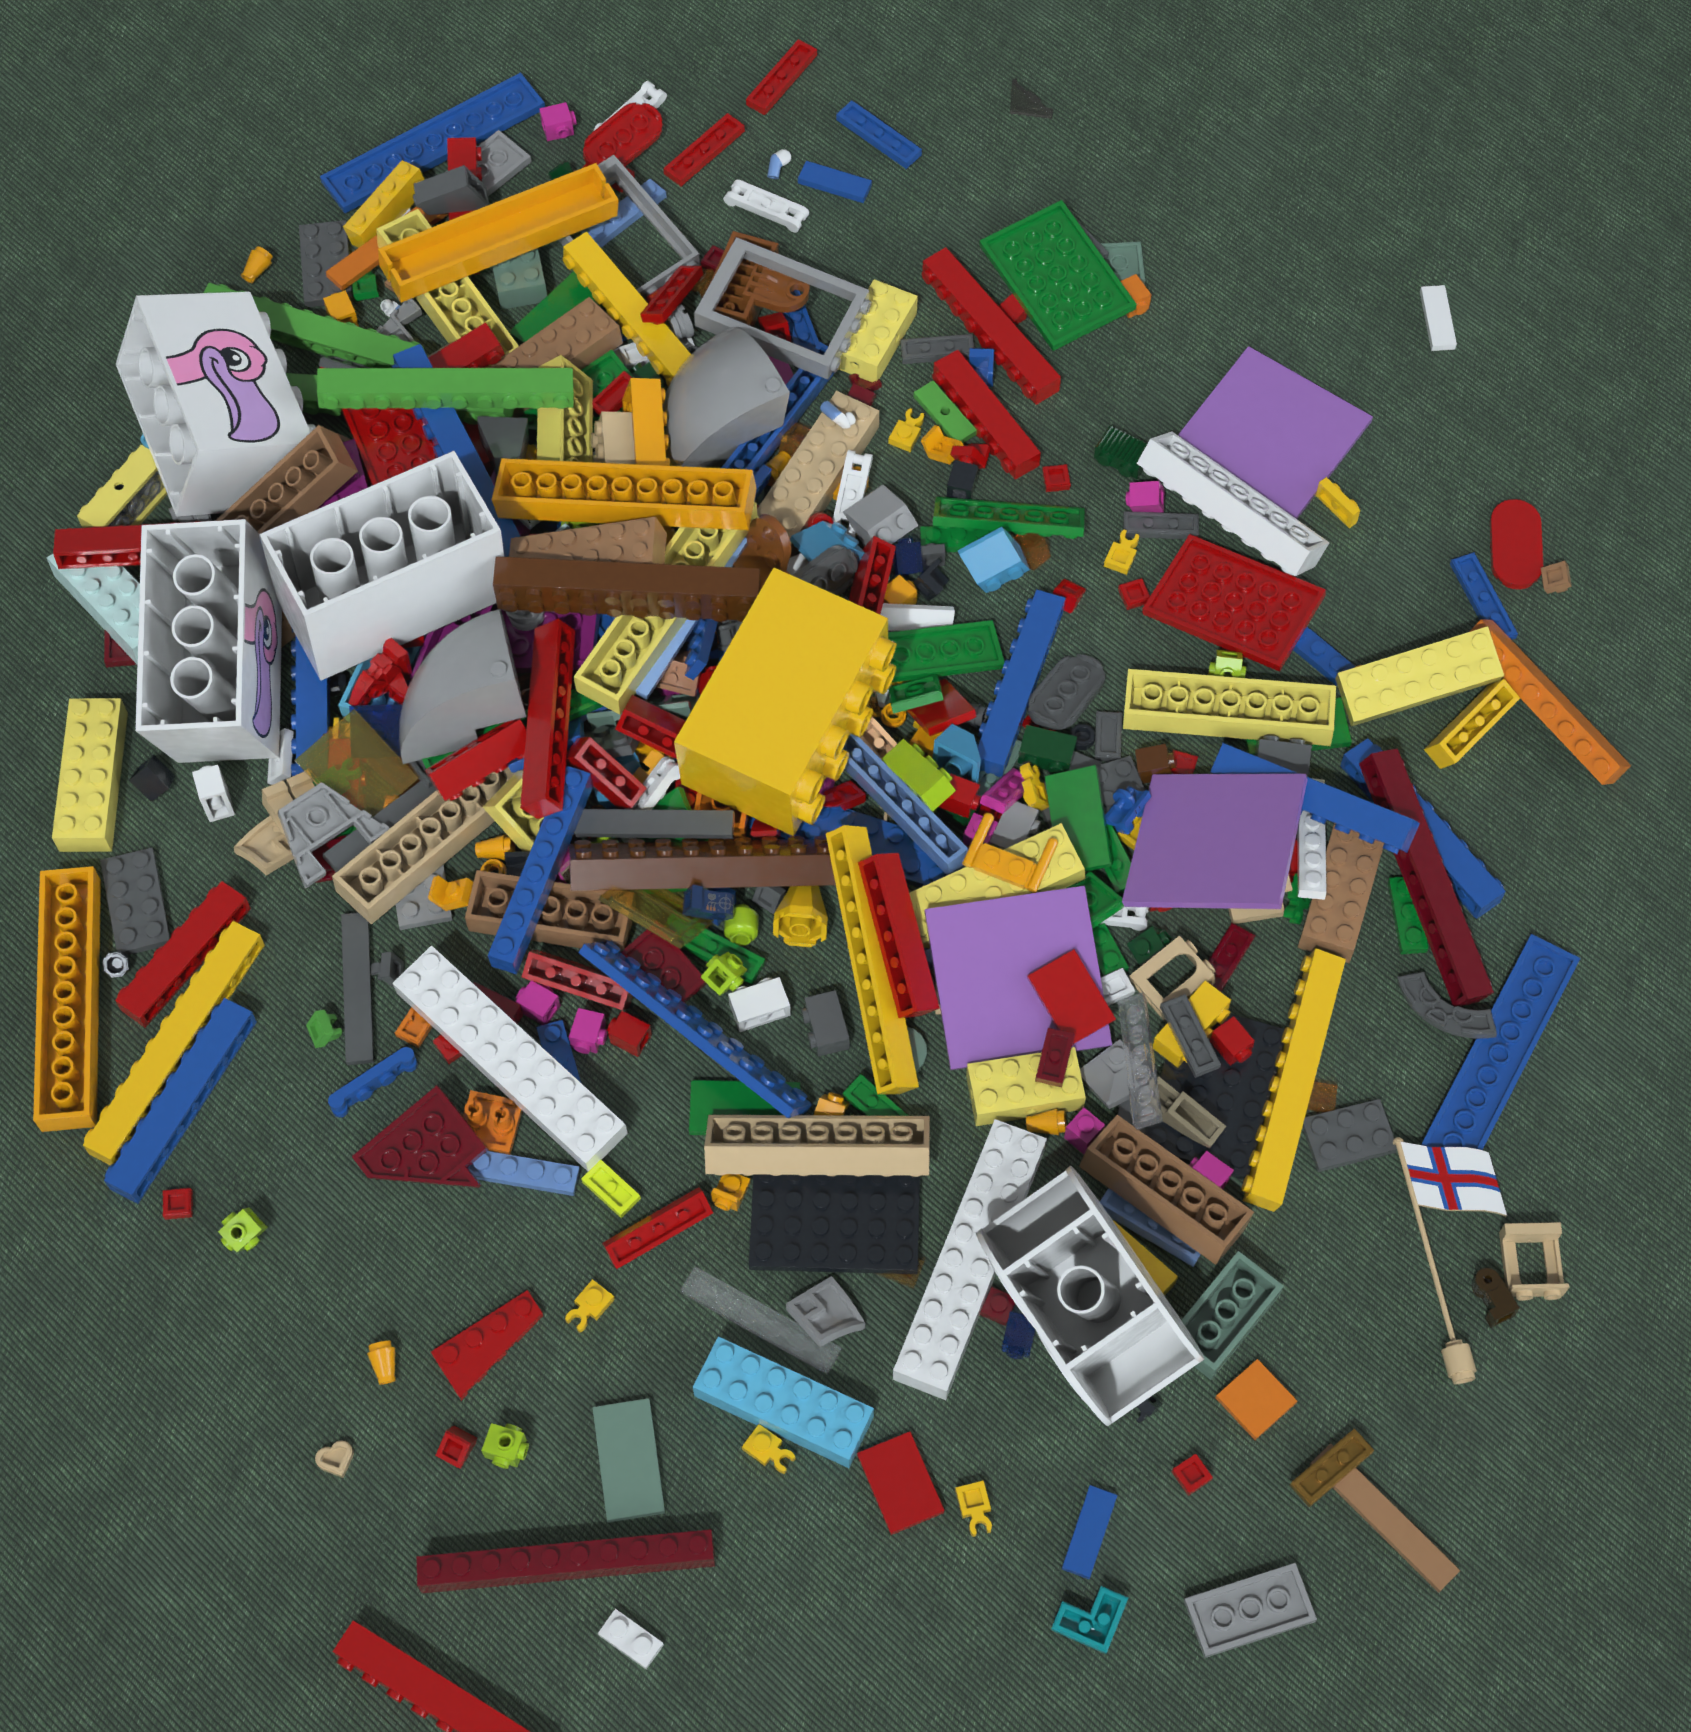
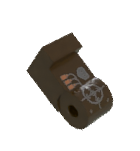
[1472,1268,1520,1328]

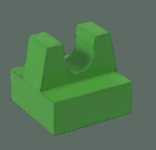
[306,1010,343,1048]

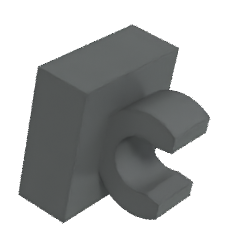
[752,886,787,914]
[371,952,404,988]

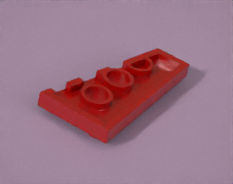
[431,1290,543,1401]

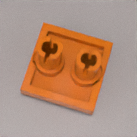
[463,1090,523,1155]

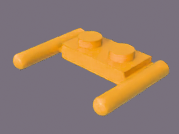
[962,813,1058,893]

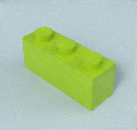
[881,739,956,812]

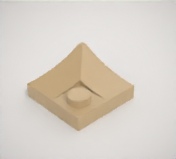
[234,816,294,875]

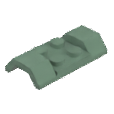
[587,692,698,730]

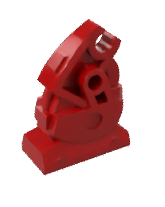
[348,638,412,709]

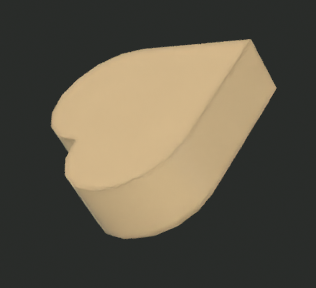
[315,1440,354,1478]

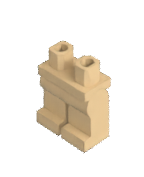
[262,770,315,842]

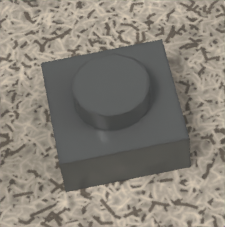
[919,543,946,568]

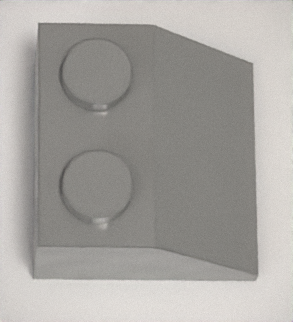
[843,485,918,547]

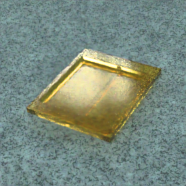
[295,709,418,818]
[598,889,713,949]

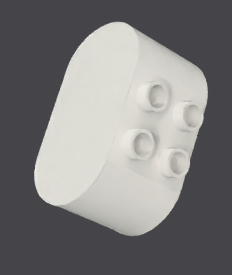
[976,1166,1205,1426]

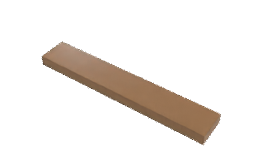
[1310,1443,1460,1593]

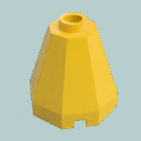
[773,886,828,947]

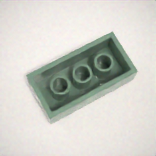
[492,248,547,310]
[1181,1251,1284,1380]

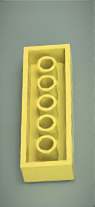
[536,355,593,462]
[1335,626,1504,726]
[52,698,128,852]

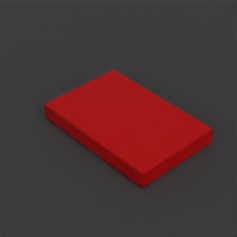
[906,679,977,736]
[1027,949,1116,1045]
[857,1431,944,1535]

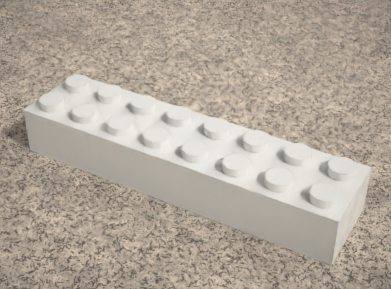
[1137,431,1330,576]

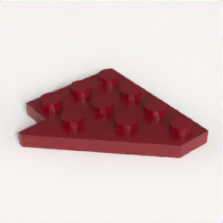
[352,1085,489,1188]

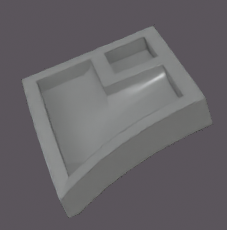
[1080,1039,1154,1109]
[786,1276,865,1347]

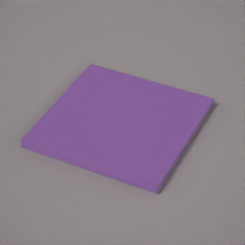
[1178,346,1373,519]
[1122,774,1308,909]
[924,886,1112,1070]

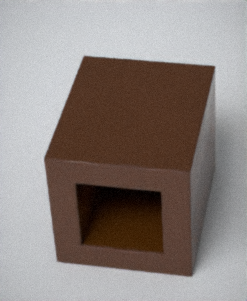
[1135,744,1176,784]

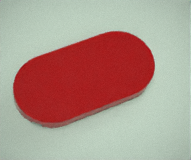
[583,102,663,167]
[1490,499,1543,589]

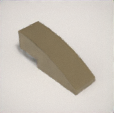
[1137,1076,1226,1148]

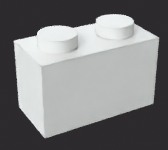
[192,765,235,822]
[728,977,791,1032]

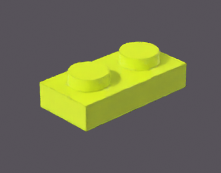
[581,1160,641,1218]

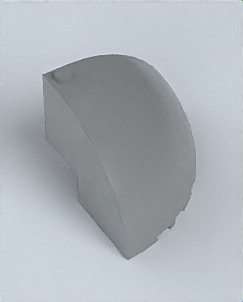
[662,327,790,468]
[399,609,526,764]

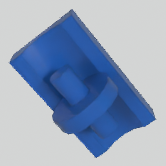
[1105,786,1151,835]

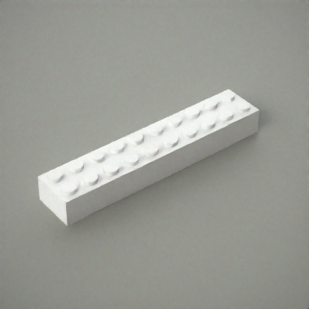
[392,946,628,1172]
[893,1119,1047,1400]

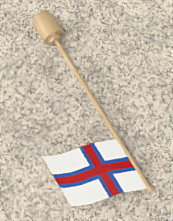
[1393,1137,1507,1384]

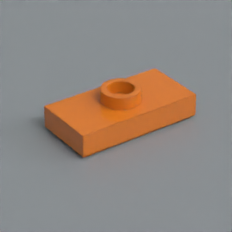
[395,1007,432,1048]

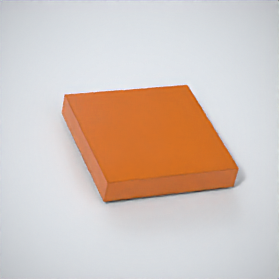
[1215,1359,1297,1440]

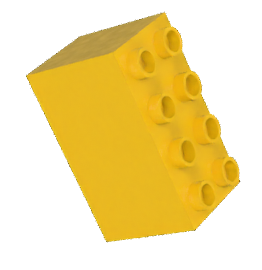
[674,568,897,836]

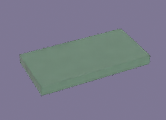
[592,1398,665,1523]

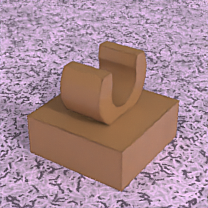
[1541,561,1572,594]

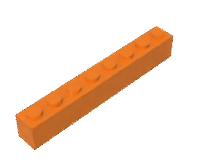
[1469,620,1631,785]

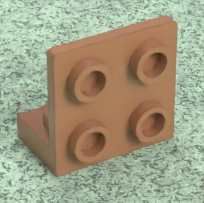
[656,649,710,697]

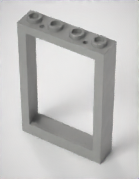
[559,155,700,301]
[694,237,871,380]

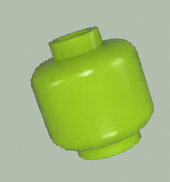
[724,904,759,946]

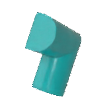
[1051,1586,1128,1654]

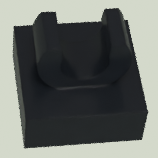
[1128,1395,1163,1423]

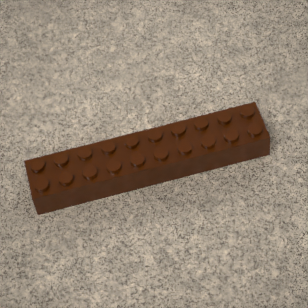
[493,556,761,622]
[569,835,836,891]

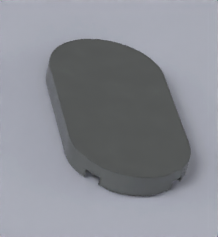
[792,545,858,596]
[1028,654,1105,730]

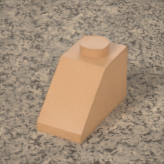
[860,716,897,759]

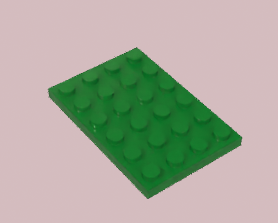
[979,200,1136,351]

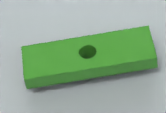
[913,381,977,443]

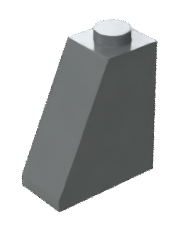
[413,165,489,215]
[477,416,530,476]

